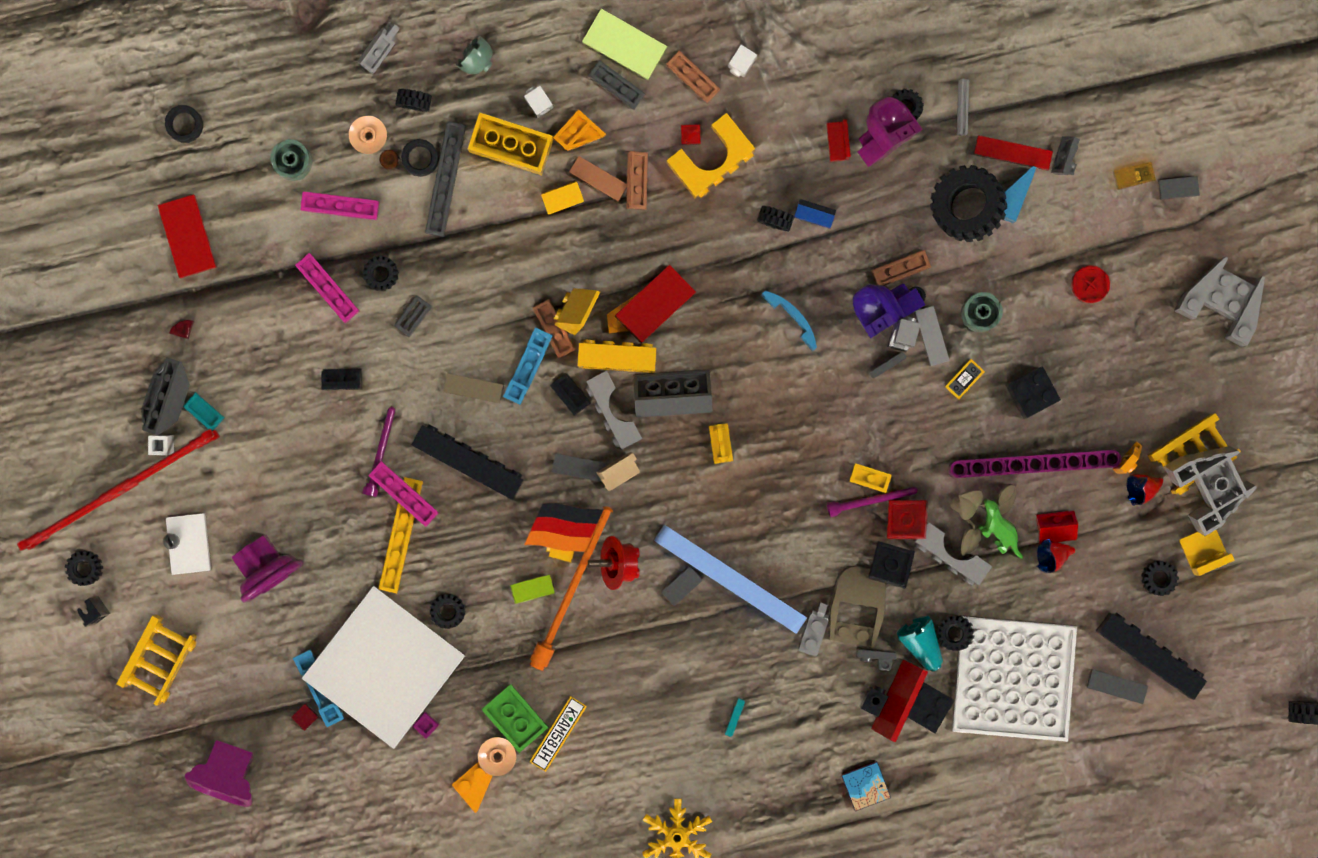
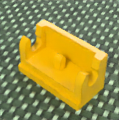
[541,181,584,215]

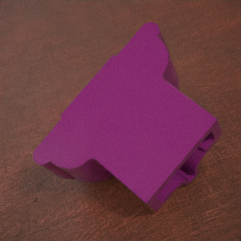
[857,97,923,167]
[232,535,303,603]
[185,740,254,807]

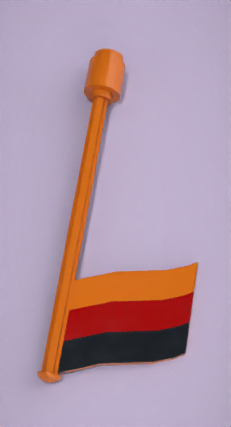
[524,502,613,671]

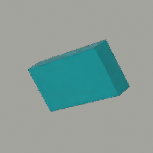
[183,392,225,431]
[724,697,745,737]

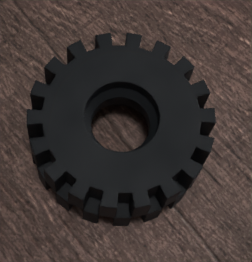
[1288,701,1318,725]

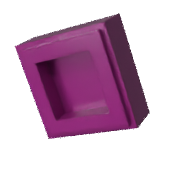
[412,712,440,739]

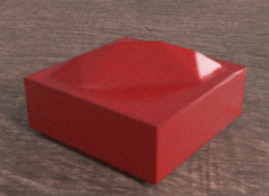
[681,125,701,145]

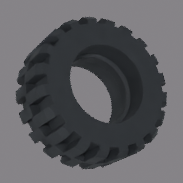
[930,165,1007,242]

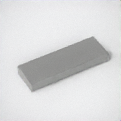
[915,306,950,367]

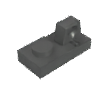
[1051,136,1080,175]
[856,648,897,671]

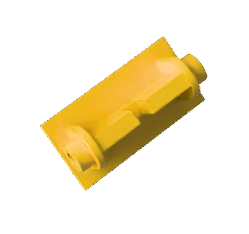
[709,423,733,464]

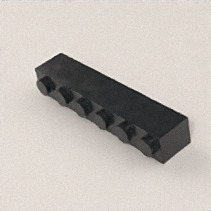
[411,424,525,500]
[1096,613,1207,700]

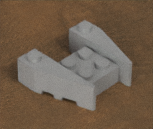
[1174,257,1265,347]
[1164,446,1257,536]

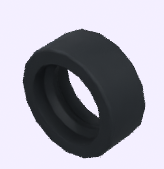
[165,105,203,143]
[401,139,439,177]

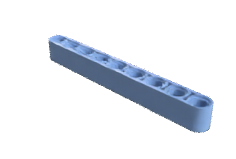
[654,525,807,634]

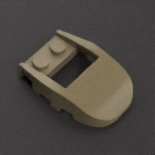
[828,566,886,648]

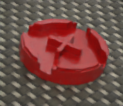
[1071,265,1110,304]

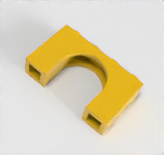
[667,113,755,198]

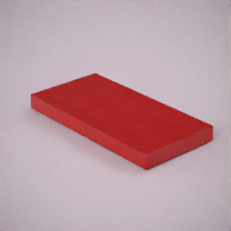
[157,194,217,279]
[615,265,696,343]
[871,659,928,742]

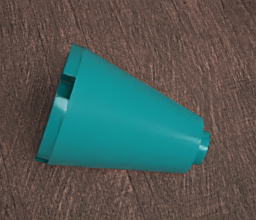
[896,616,943,672]

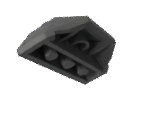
[141,357,190,436]

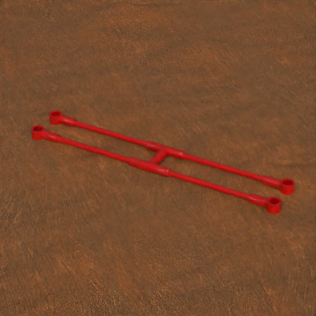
[17,429,220,551]

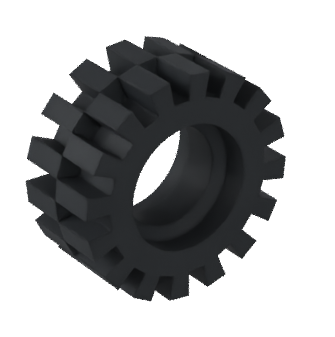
[892,88,924,120]
[395,89,432,112]
[757,205,794,232]
[363,255,399,291]
[65,551,103,586]
[1141,561,1179,596]
[430,594,466,629]
[937,616,975,651]

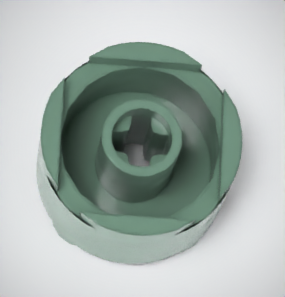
[270,139,312,181]
[961,292,1003,332]

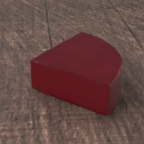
[169,320,194,339]

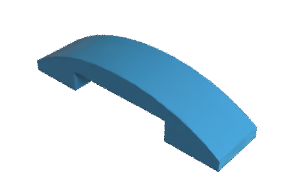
[762,291,817,351]
[503,327,553,405]
[293,649,345,727]

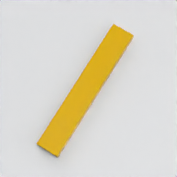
[378,477,423,593]

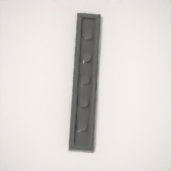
[425,121,466,237]

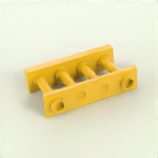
[1147,413,1241,495]
[116,615,197,706]

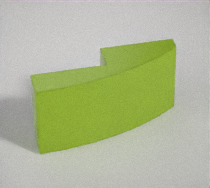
[510,575,555,604]

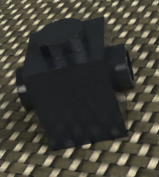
[859,685,889,717]

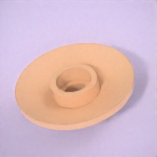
[349,116,387,154]
[478,737,516,776]

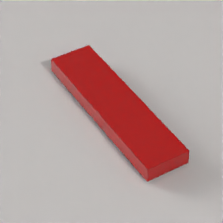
[974,135,1053,171]

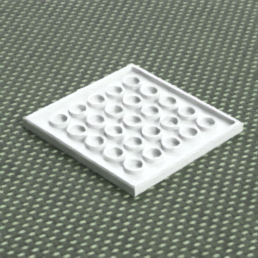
[302,586,465,749]
[952,616,1077,742]

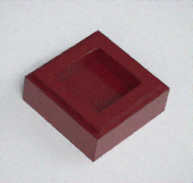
[291,703,319,731]

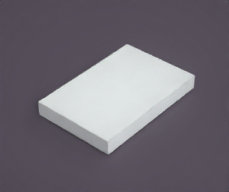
[166,513,211,575]

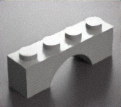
[887,317,920,352]
[585,371,642,450]
[914,522,992,586]

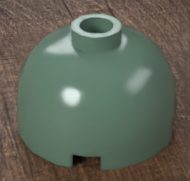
[456,35,493,75]

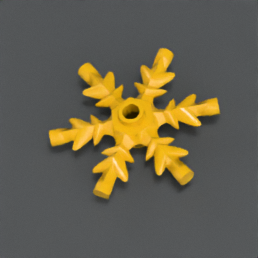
[642,798,712,858]

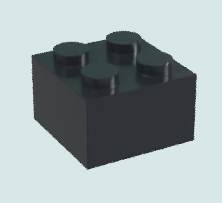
[1005,366,1061,419]
[907,682,955,734]

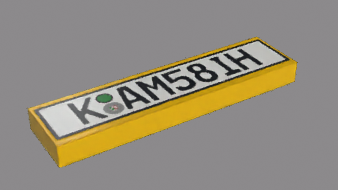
[530,696,587,772]

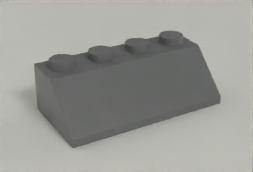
[633,370,713,417]

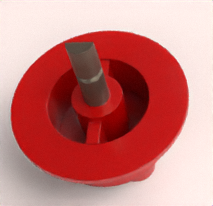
[588,536,640,590]

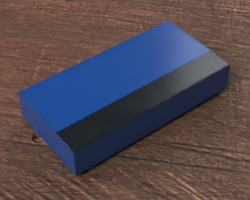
[794,199,836,229]

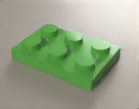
[481,684,549,753]

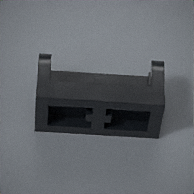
[321,368,362,391]
[550,374,591,416]
[77,596,111,627]

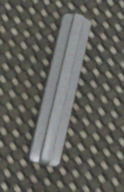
[957,79,969,136]

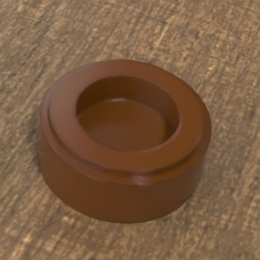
[379,150,399,170]

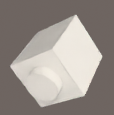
[728,45,757,77]
[524,86,553,118]
[148,434,174,455]

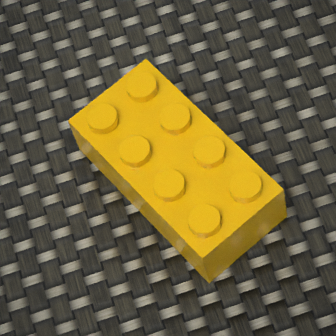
[468,112,554,176]
[578,340,657,373]

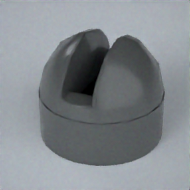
[163,534,180,549]

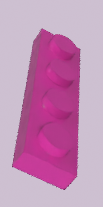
[300,191,379,221]
[295,253,360,324]
[368,461,439,527]

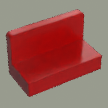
[826,119,851,162]
[1036,511,1078,544]

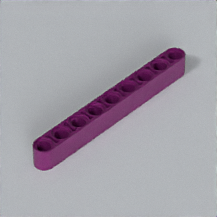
[948,450,1121,478]

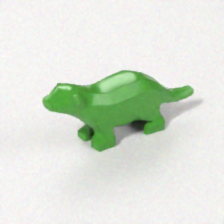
[978,499,1023,559]

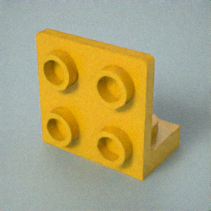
[1179,529,1235,576]

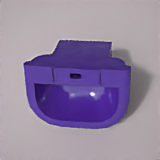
[853,283,926,338]

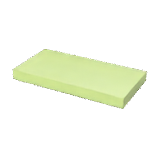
[582,9,667,80]

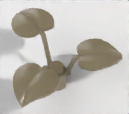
[950,484,1016,557]

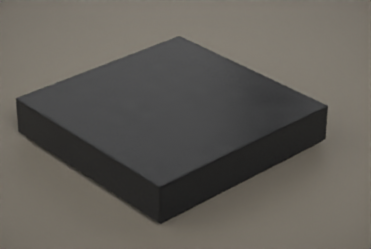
[868,541,915,589]

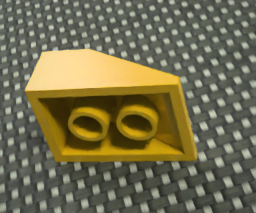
[554,288,600,335]

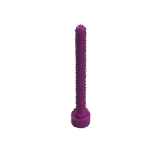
[362,406,395,497]
[827,487,918,517]

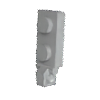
[357,22,400,74]
[798,602,829,657]

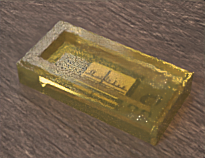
[1113,162,1156,190]

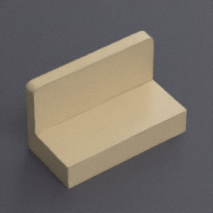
[596,453,640,491]

